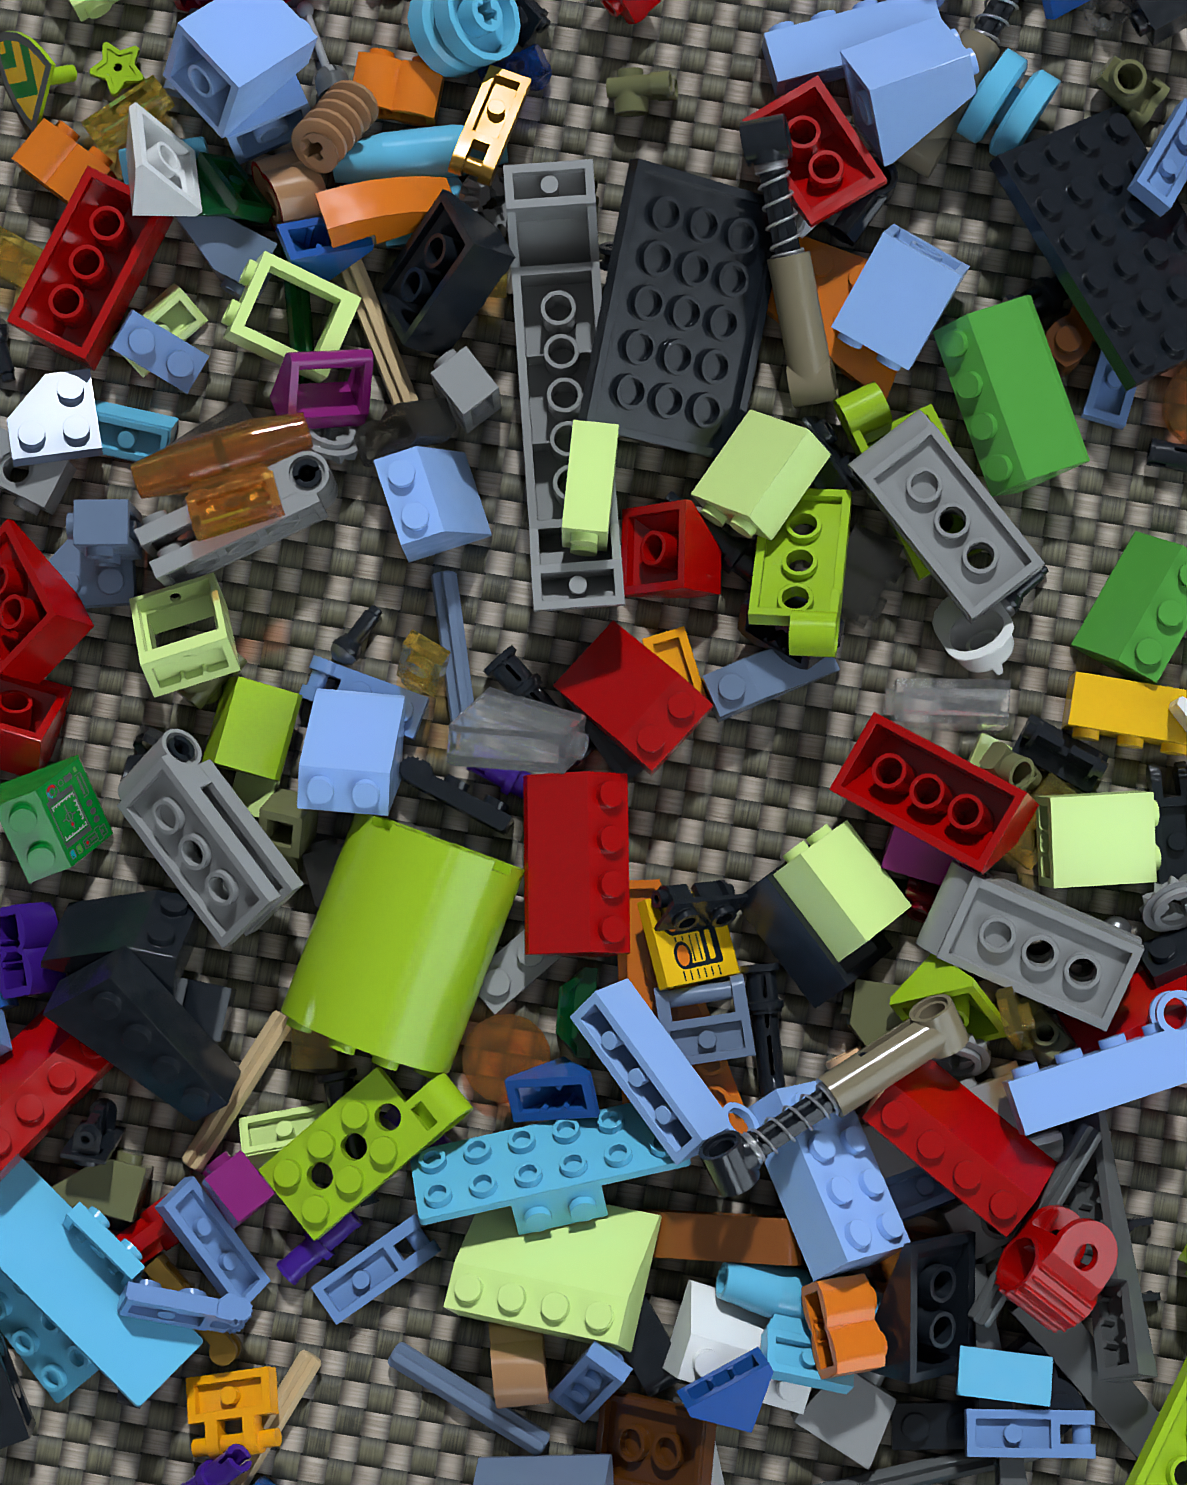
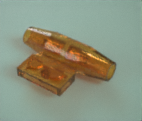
[130,412,314,542]

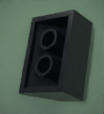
[374,189,516,357]
[740,845,894,1009]

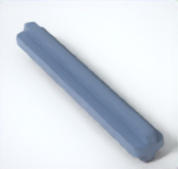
[431,571,479,745]
[388,1342,550,1456]

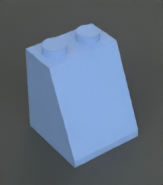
[163,0,318,138]
[840,15,979,166]
[226,75,311,164]
[831,224,970,371]
[374,446,492,563]
[297,688,406,816]

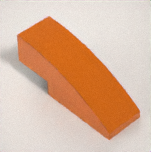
[315,176,452,248]

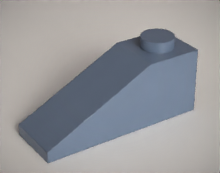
[174,216,282,300]
[701,649,840,723]

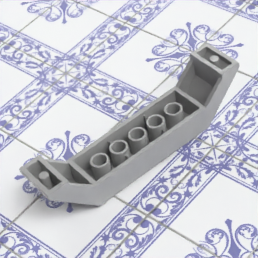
[503,159,625,612]

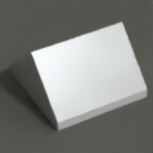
[126,102,202,216]

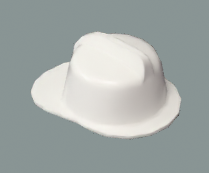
[932,596,1014,675]

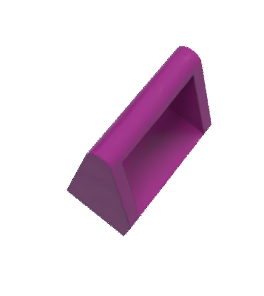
[270,349,374,430]

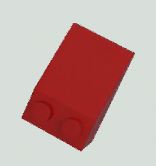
[742,75,887,228]
[0,519,94,685]
[553,620,713,776]

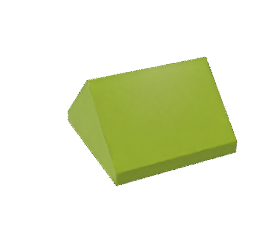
[202,676,303,781]
[890,953,1012,1041]

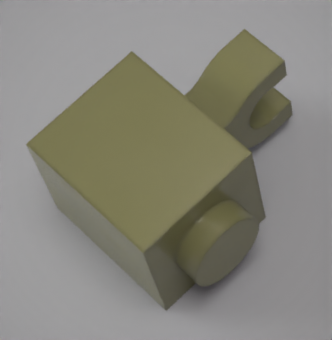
[258,788,319,876]

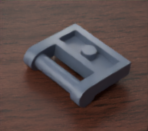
[654,974,756,1065]

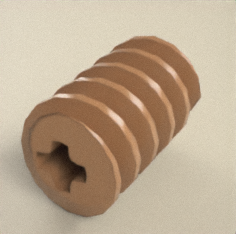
[291,80,379,174]

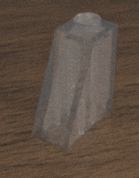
[883,678,1011,735]
[447,687,589,774]

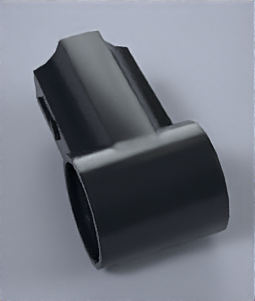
[823,157,898,246]

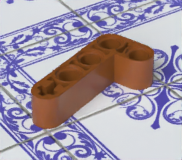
[633,1208,806,1266]

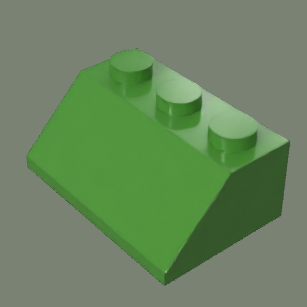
[1070,531,1187,684]

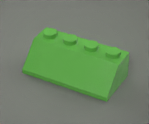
[933,295,1090,497]

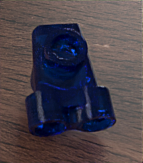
[478,44,552,91]

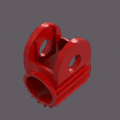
[995,1205,1118,1333]

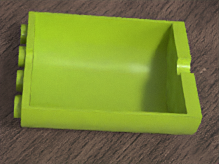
[281,813,525,1079]

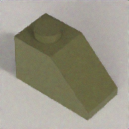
[840,979,903,1047]
[52,1150,153,1222]

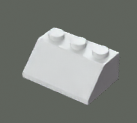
[663,1279,811,1414]

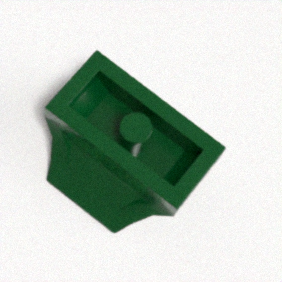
[196,152,274,225]
[556,967,598,1059]

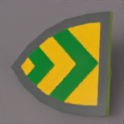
[0,31,77,132]

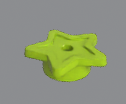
[89,42,145,97]

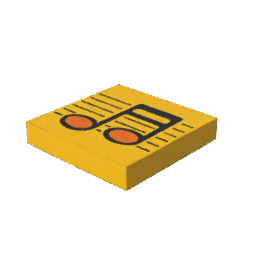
[637,891,740,991]

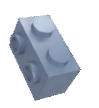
[66,499,143,567]

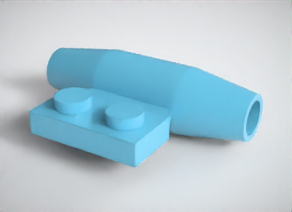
[333,124,508,248]
[716,1262,884,1395]

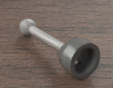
[296,1,349,99]

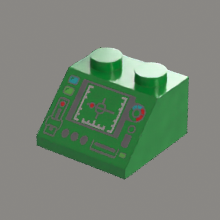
[0,754,113,883]

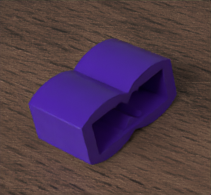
[0,902,66,999]

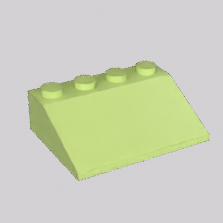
[443,1204,662,1352]

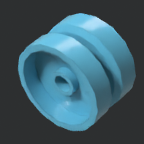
[407,0,521,78]
[956,48,1061,157]

